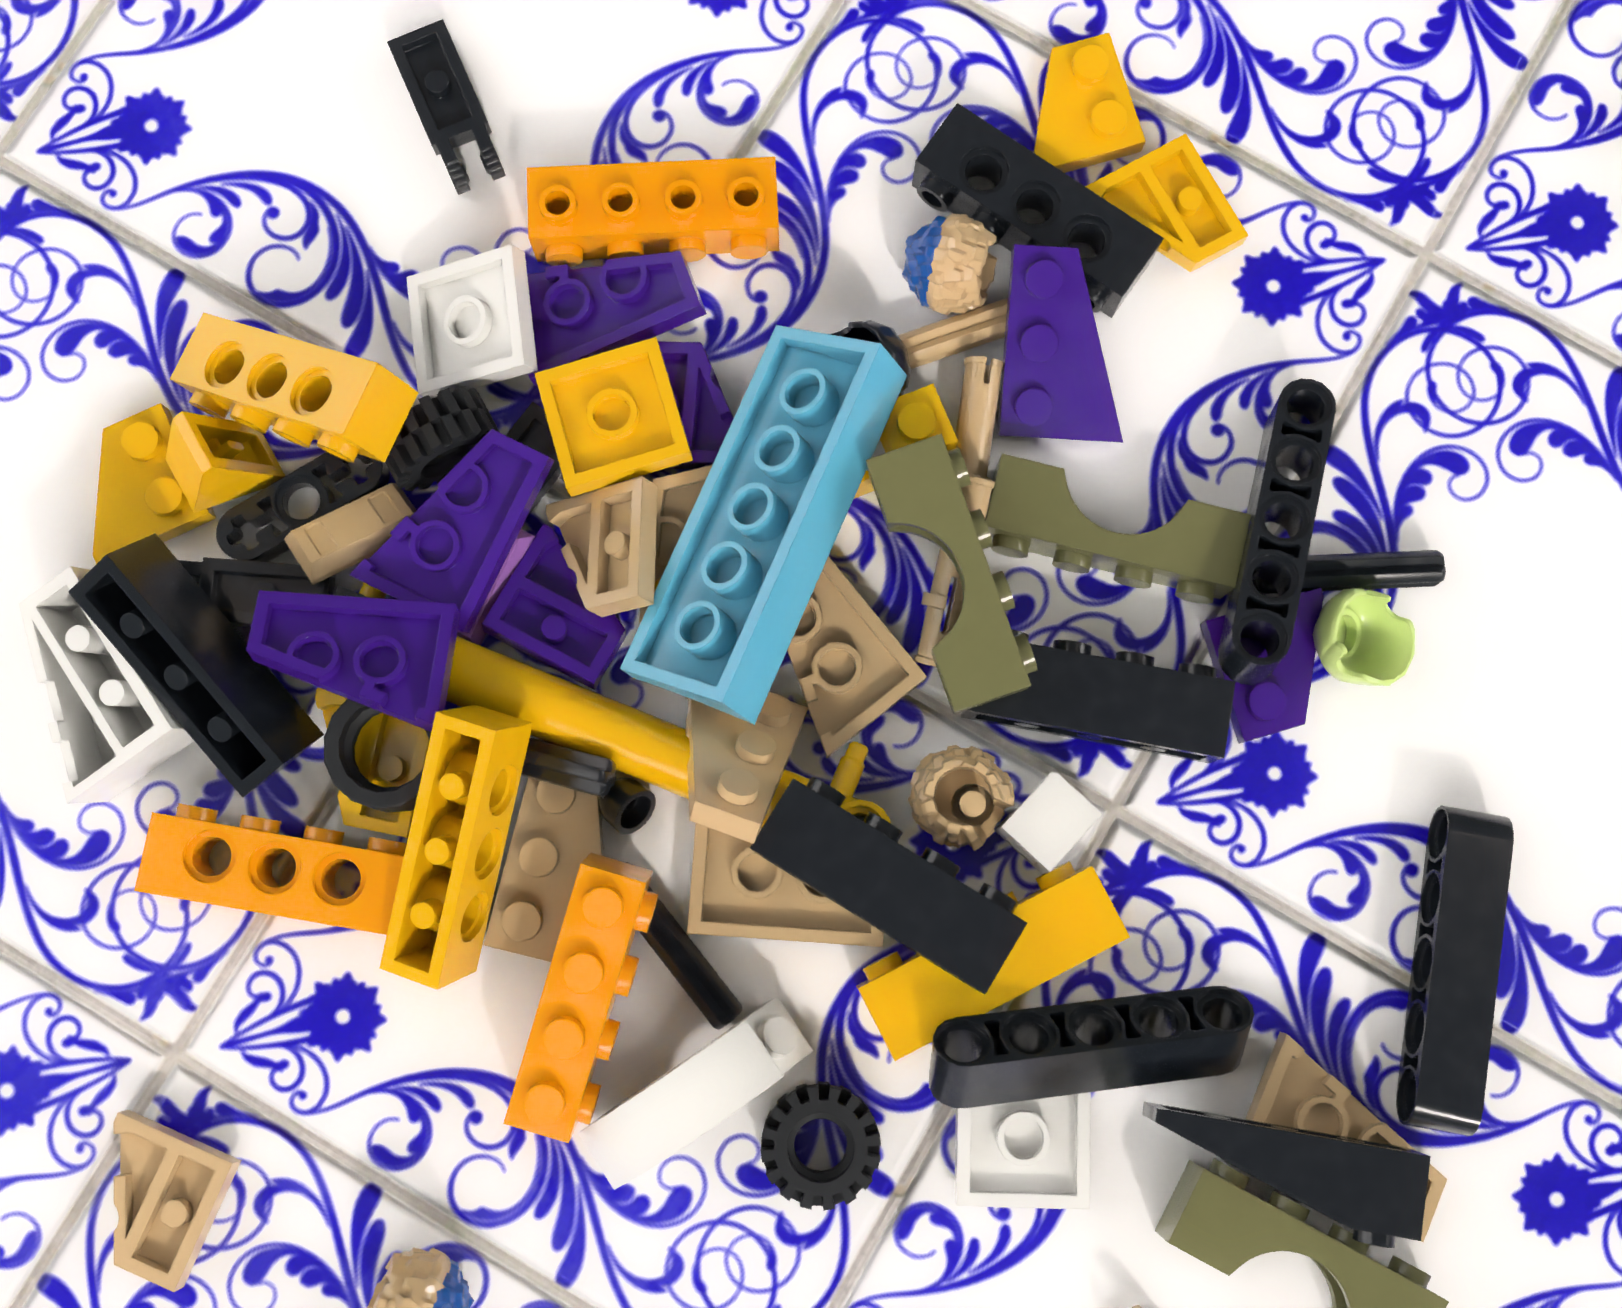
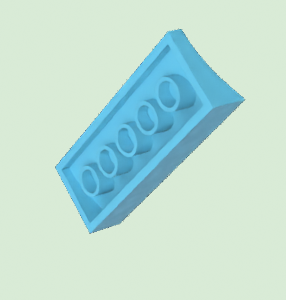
[620,325,908,725]

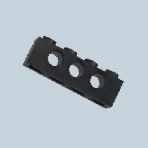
[912,103,1164,318]

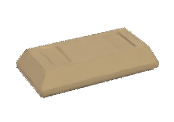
[284,483,417,585]

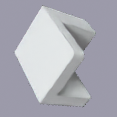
[995,772,1102,874]

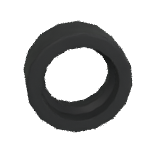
[324,699,431,812]

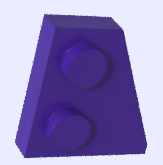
[482,524,626,690]

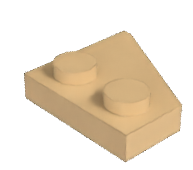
[546,476,658,617]
[113,1110,242,1292]

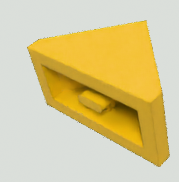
[165,411,286,513]

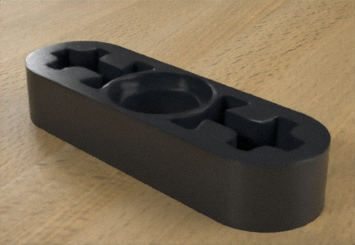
[216,452,390,562]

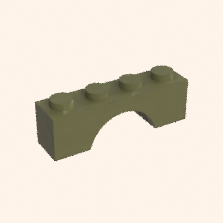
[866,433,1038,715]
[985,453,1251,604]
[1155,1158,1449,1308]

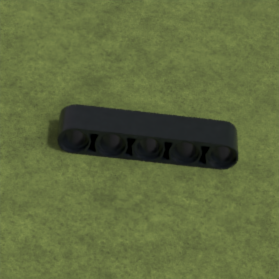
[1218,378,1336,685]
[1396,805,1514,1136]
[929,986,1254,1108]

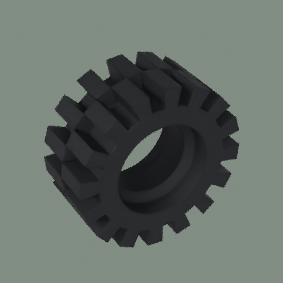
[385,386,500,491]
[760,1081,881,1211]

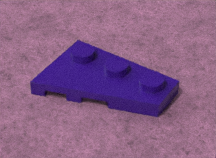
[997,244,1123,443]
[527,251,707,387]
[349,429,555,633]
[246,590,460,732]

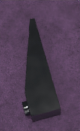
[1142,1101,1431,1248]

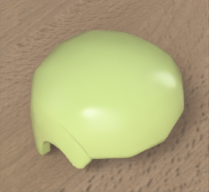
[1313,588,1415,686]

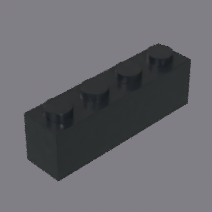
[68,533,324,798]
[961,629,1236,763]
[750,776,1027,994]

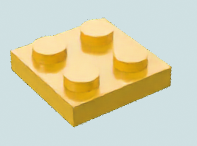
[534,337,693,497]

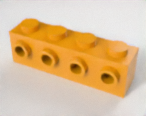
[527,157,780,267]
[503,852,659,1143]

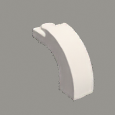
[578,996,813,1190]

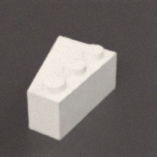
[18,566,194,804]

